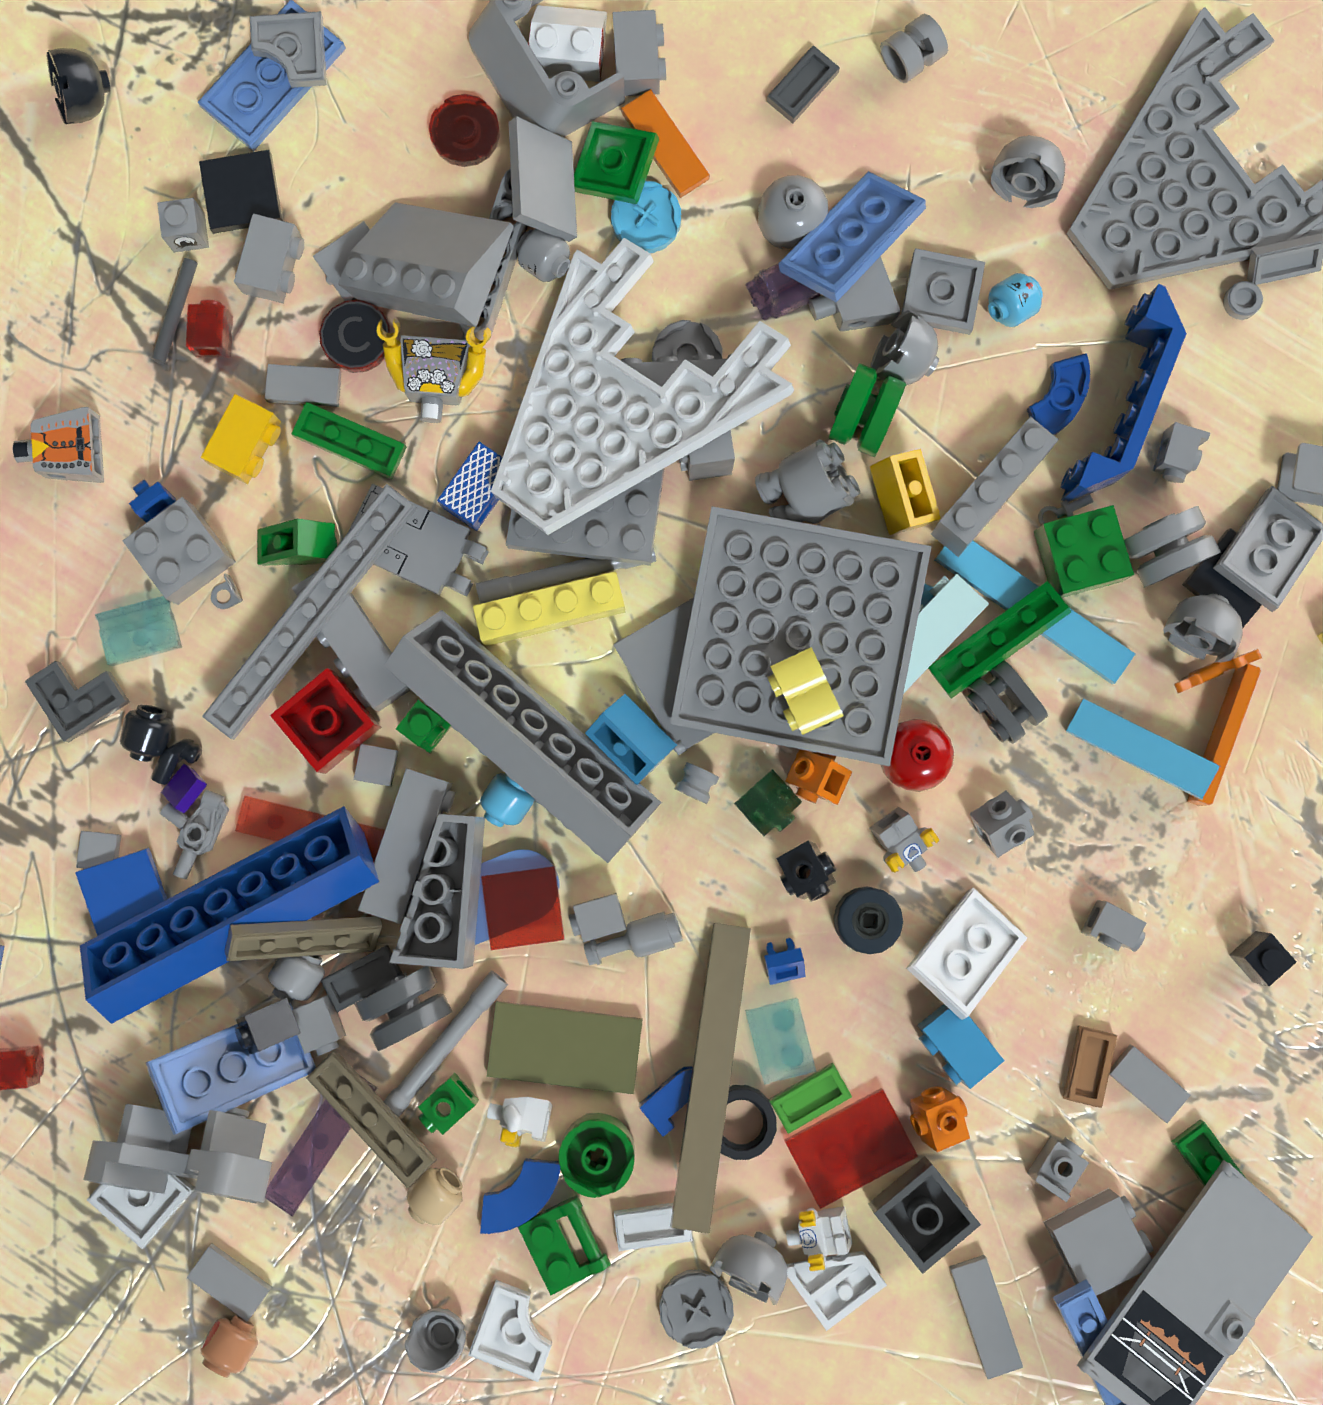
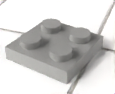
[902,248,985,335]

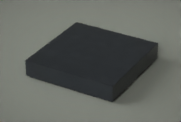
[199,150,283,234]
[1182,528,1262,629]

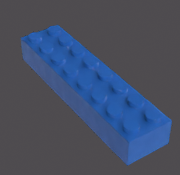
[80,806,379,1024]

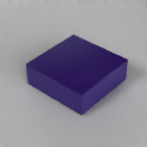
[161,764,207,813]

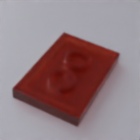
[784,1088,918,1209]

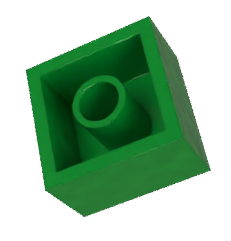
[1034,505,1134,598]

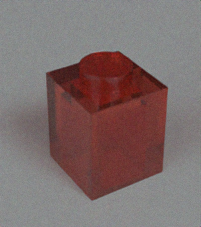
[186,300,233,358]
[0,1045,44,1090]

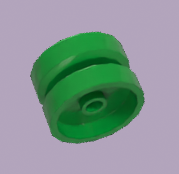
[828,363,907,457]

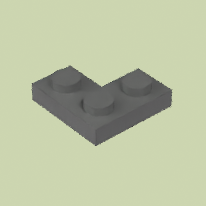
[25,661,130,743]

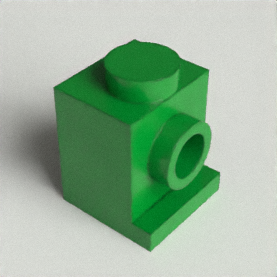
[396,700,451,754]
[418,1073,479,1135]

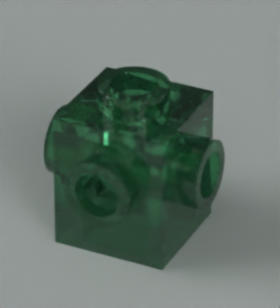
[734,769,802,837]

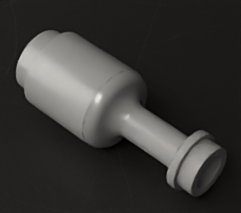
[584,912,683,965]

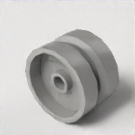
[1124,506,1221,588]

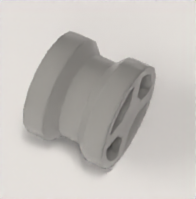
[675,762,719,804]

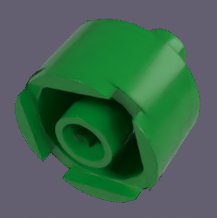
[559,1113,635,1198]

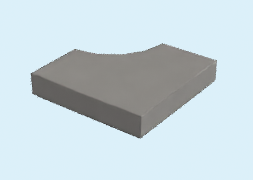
[250,11,327,88]

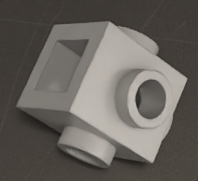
[970,790,1035,858]

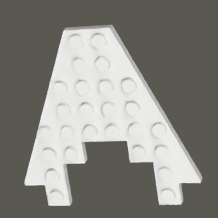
[491,238,794,535]

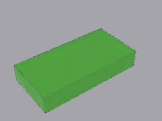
[769,1063,852,1134]

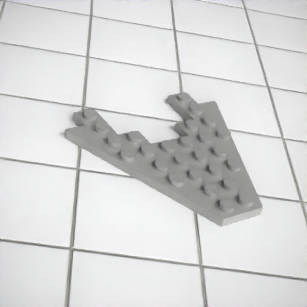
[1067,7,1323,290]

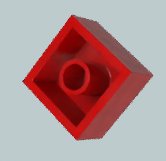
[270,668,382,774]

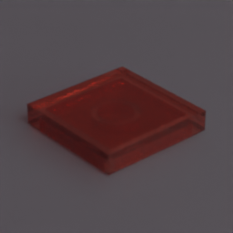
[481,866,565,950]

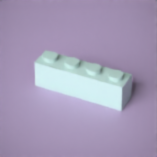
[904,574,989,693]

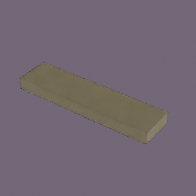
[225,916,382,961]
[306,1051,437,1188]

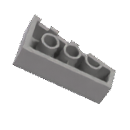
[389,814,485,969]

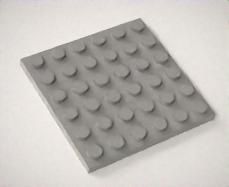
[670,506,932,766]

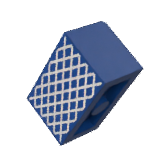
[437,442,503,531]

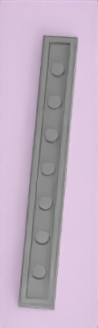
[202,484,417,740]

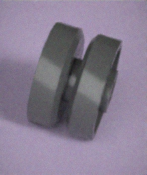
[354,966,452,1051]

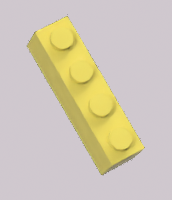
[473,571,626,646]

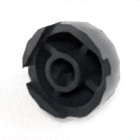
[46,48,110,124]

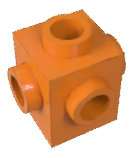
[785,749,852,805]
[910,1087,970,1152]

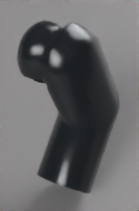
[151,739,202,785]

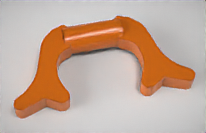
[1174,649,1262,693]

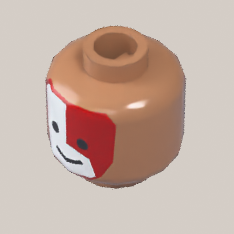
[200,1315,258,1378]

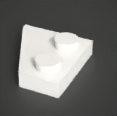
[786,1251,887,1331]

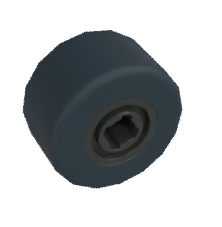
[833,887,903,954]

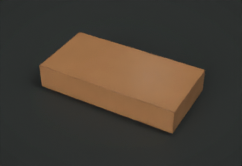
[1063,1025,1117,1108]

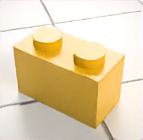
[200,394,281,484]
[869,449,941,535]

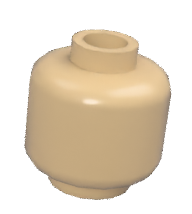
[407,1167,463,1225]

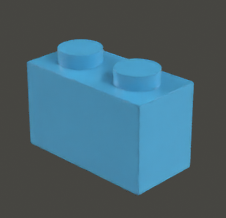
[585,694,677,785]
[917,1004,1005,1089]

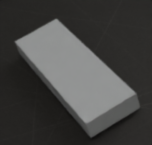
[949,1255,1023,1379]

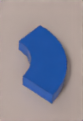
[1027,353,1090,435]
[480,1159,561,1234]

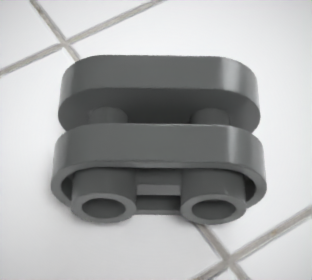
[966,661,1048,744]

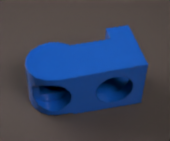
[639,1066,693,1137]

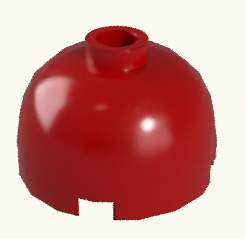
[881,719,954,792]

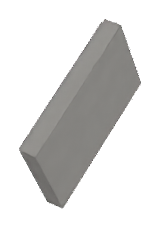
[509,116,577,242]
[1213,486,1323,612]

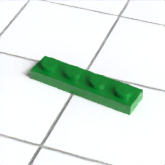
[928,581,1071,699]

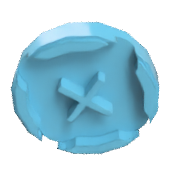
[611,181,681,253]

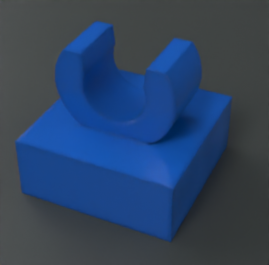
[129,479,177,523]
[764,938,806,985]

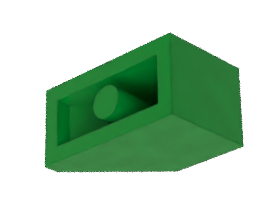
[257,518,337,566]

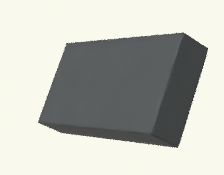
[766,45,840,124]
[321,945,403,1013]

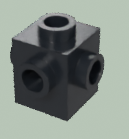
[776,840,836,902]

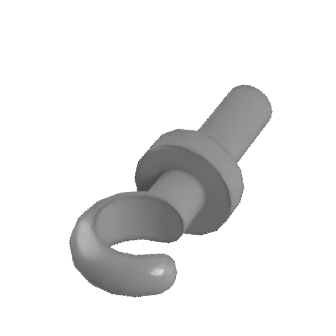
[1038,494,1093,525]

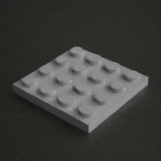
[506,468,665,566]

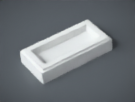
[614,1203,693,1251]

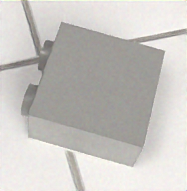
[1043,1188,1154,1296]

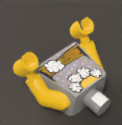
[377,318,491,423]

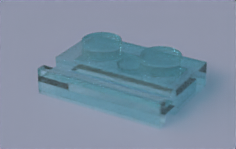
[95,596,182,666]
[745,997,816,1085]

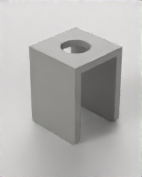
[1277,443,1323,507]

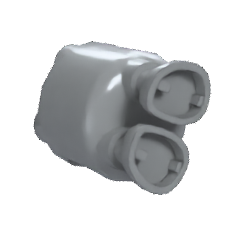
[755,439,860,524]

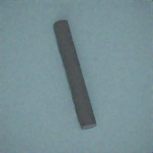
[151,258,198,364]

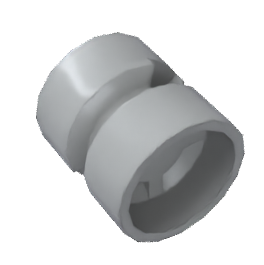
[880,13,948,83]

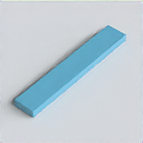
[934,541,1135,684]

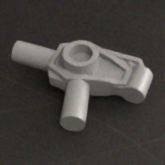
[160,790,229,879]

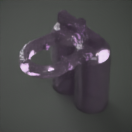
[745,263,821,321]

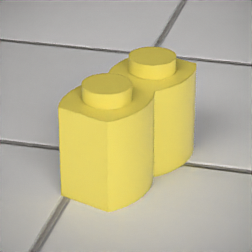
[767,647,844,735]

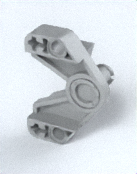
[83,1104,272,1204]

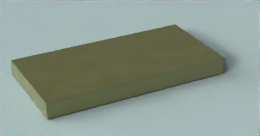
[486,1001,643,1094]

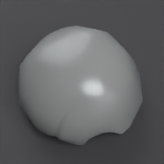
[405,1308,466,1373]

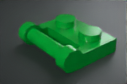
[518,1195,611,1296]

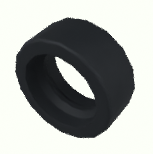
[720,1085,777,1160]

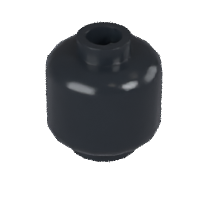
[120,705,174,762]

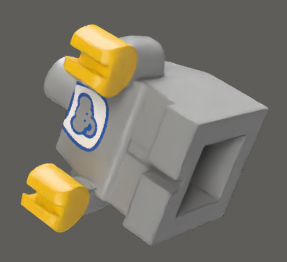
[869,807,939,873]

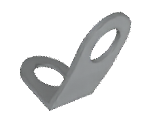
[211,573,243,609]

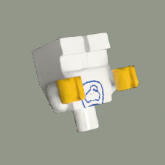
[487,1097,552,1147]
[786,1206,853,1271]

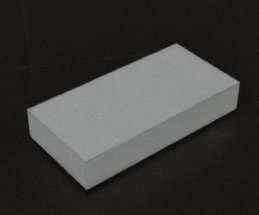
[1247,234,1323,285]
[265,364,342,407]
[1109,1045,1191,1123]
[187,1243,272,1322]

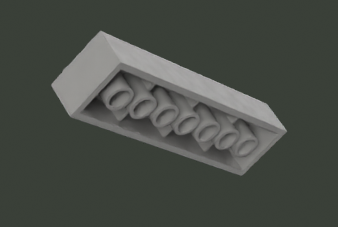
[384,610,662,863]

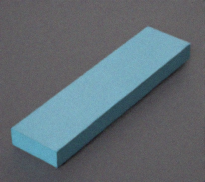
[1066,699,1220,800]

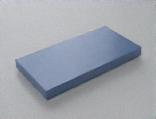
[198,0,346,152]
[779,171,926,302]
[146,1003,316,1135]

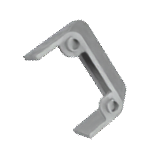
[469,0,625,138]

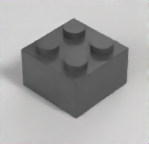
[868,1156,981,1274]

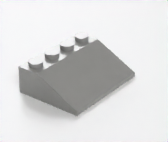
[338,202,514,327]

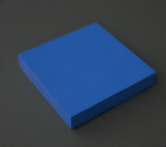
[75,848,167,936]

